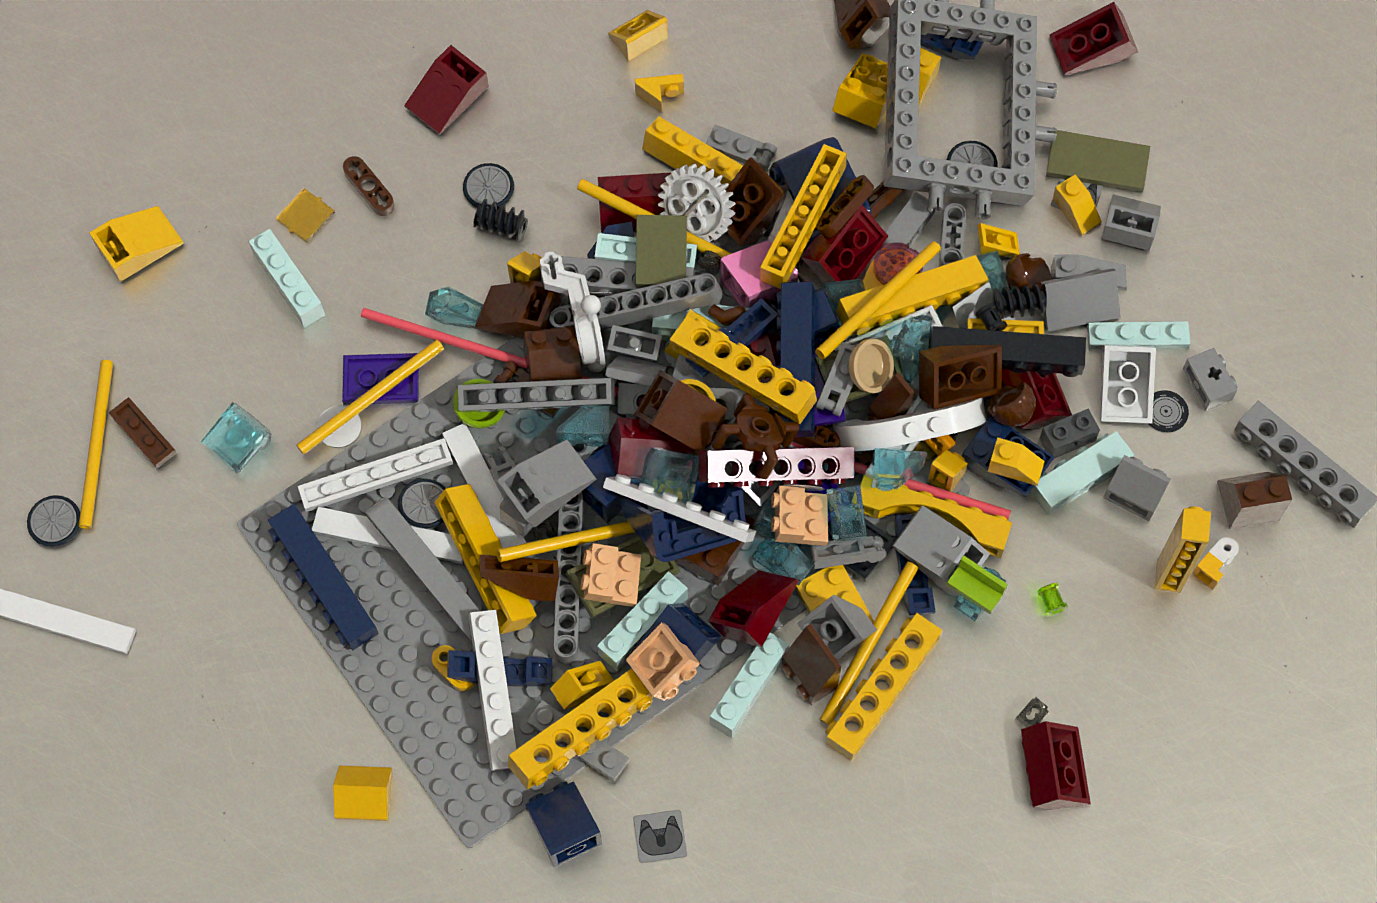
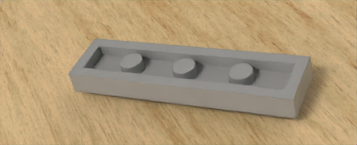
[527,700,629,782]

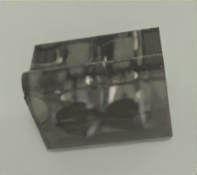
[532,517,557,541]
[1016,697,1049,727]

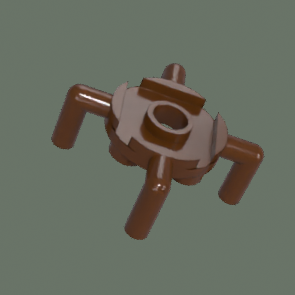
[711,393,800,479]

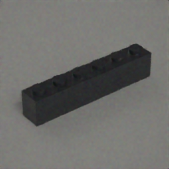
[930,326,1086,377]

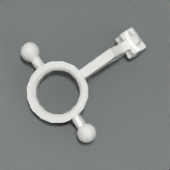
[540,252,606,372]

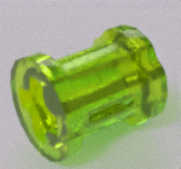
[1037,583,1068,616]

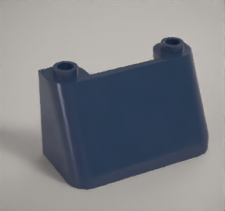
[769,137,871,249]
[621,477,746,562]

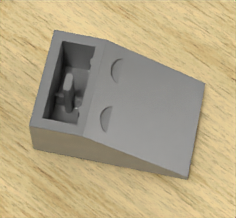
[497,440,597,527]
[892,505,990,595]

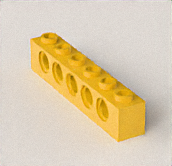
[760,144,847,289]
[670,316,817,425]
[825,613,943,761]
[508,668,653,790]

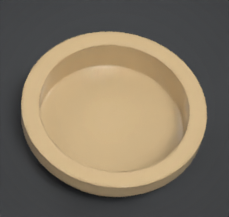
[849,339,894,393]

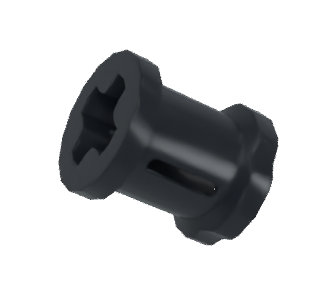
[975,303,1007,331]

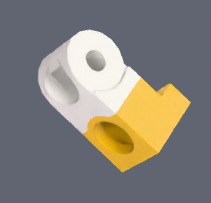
[1192,537,1239,590]

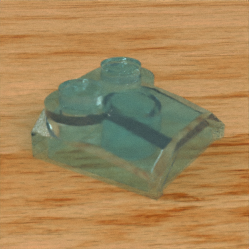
[890,314,933,386]
[201,402,272,473]
[640,447,699,504]

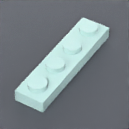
[595,233,697,267]
[1087,321,1190,349]

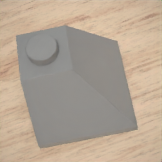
[797,595,877,659]

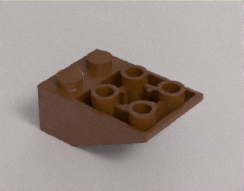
[834,0,890,49]
[475,281,561,338]

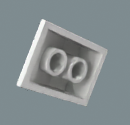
[1101,344,1156,423]

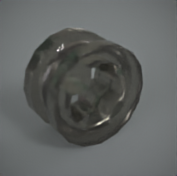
[698,250,721,274]

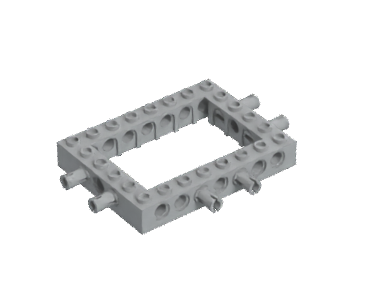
[884,0,1057,219]

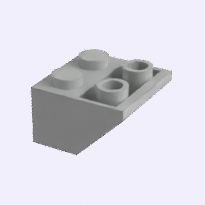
[1101,194,1161,251]
[1103,455,1171,521]

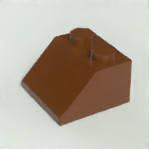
[523,326,582,382]

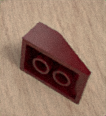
[1049,2,1138,75]
[801,205,888,293]

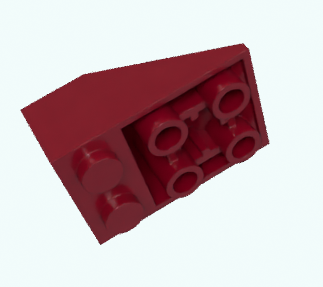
[404,45,489,135]
[708,570,799,647]

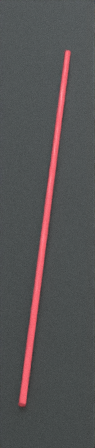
[361,308,1011,520]

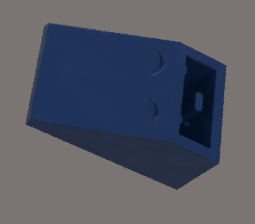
[962,415,1055,497]

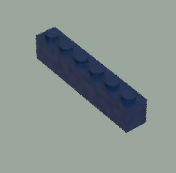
[776,282,815,437]
[268,504,379,651]

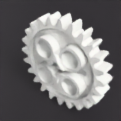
[658,164,735,242]

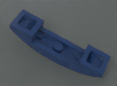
[920,33,984,60]
[895,515,936,615]
[447,650,552,686]

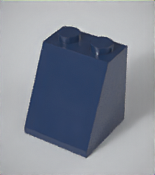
[581,443,651,523]
[630,603,722,662]
[525,781,602,867]

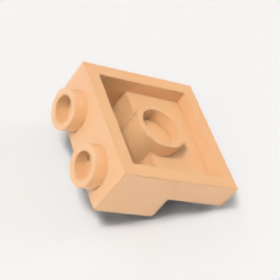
[771,486,828,546]
[580,543,641,607]
[626,622,700,701]

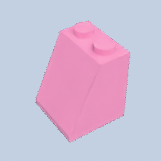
[720,241,799,308]

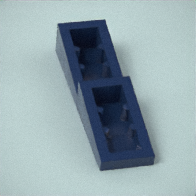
[685,298,779,378]

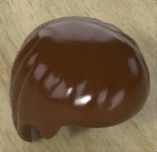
[1005,253,1053,292]
[988,382,1036,427]

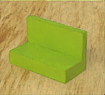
[946,555,1008,614]

